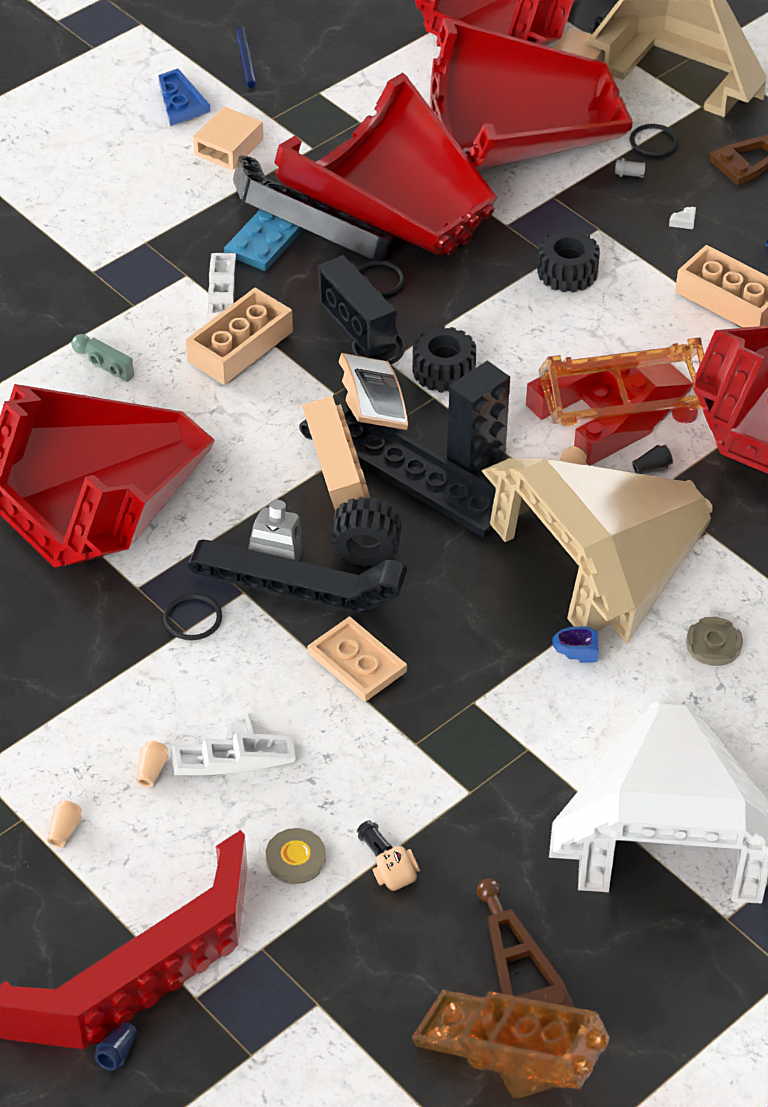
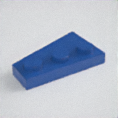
[158,68,211,126]

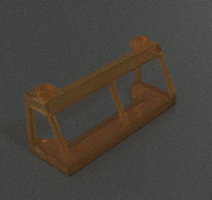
[539,337,704,427]

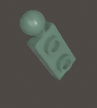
[71,334,134,382]

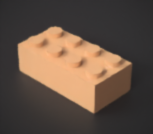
[675,245,768,328]
[186,288,293,385]
[302,396,370,511]

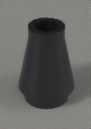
[632,444,673,474]

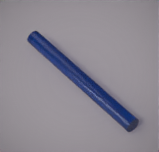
[236,27,256,88]

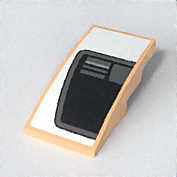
[339,353,408,430]

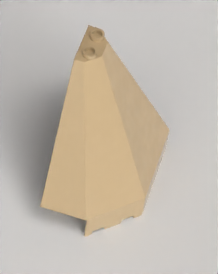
[586,0,768,117]
[482,458,712,644]

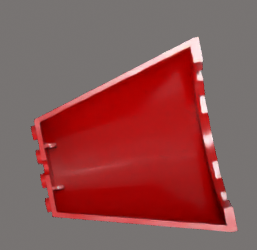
[430,18,633,171]
[274,72,498,255]

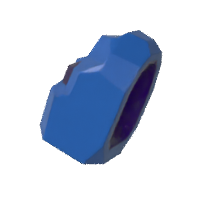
[552,627,599,663]

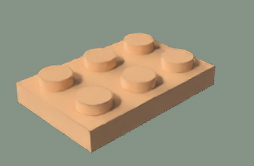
[308,616,407,702]

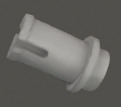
[615,158,645,178]

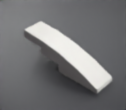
[207,253,236,323]
[171,733,296,775]

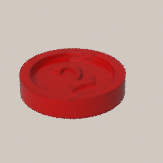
[672,402,698,423]

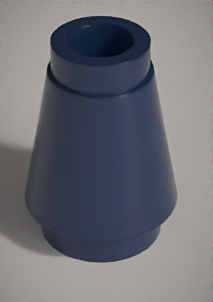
[95,1023,137,1071]

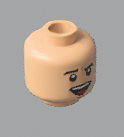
[373,846,420,891]

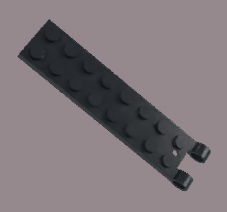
[299,394,496,538]

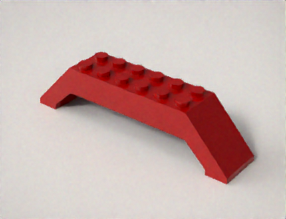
[0,830,248,1049]

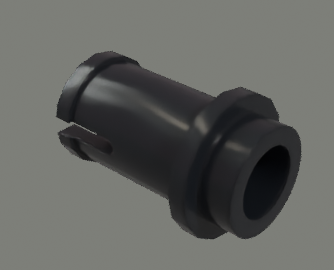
[357,820,393,858]

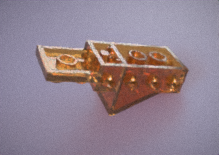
[411,990,610,1098]

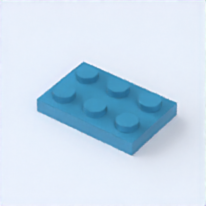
[224,209,303,271]

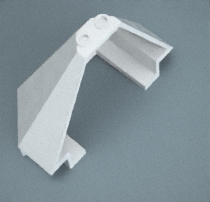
[549,703,768,904]

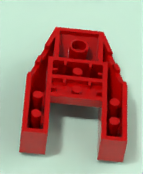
[526,355,694,466]

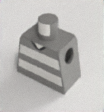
[248,500,304,561]

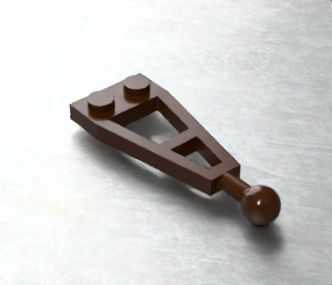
[709,134,768,186]
[476,878,575,1033]

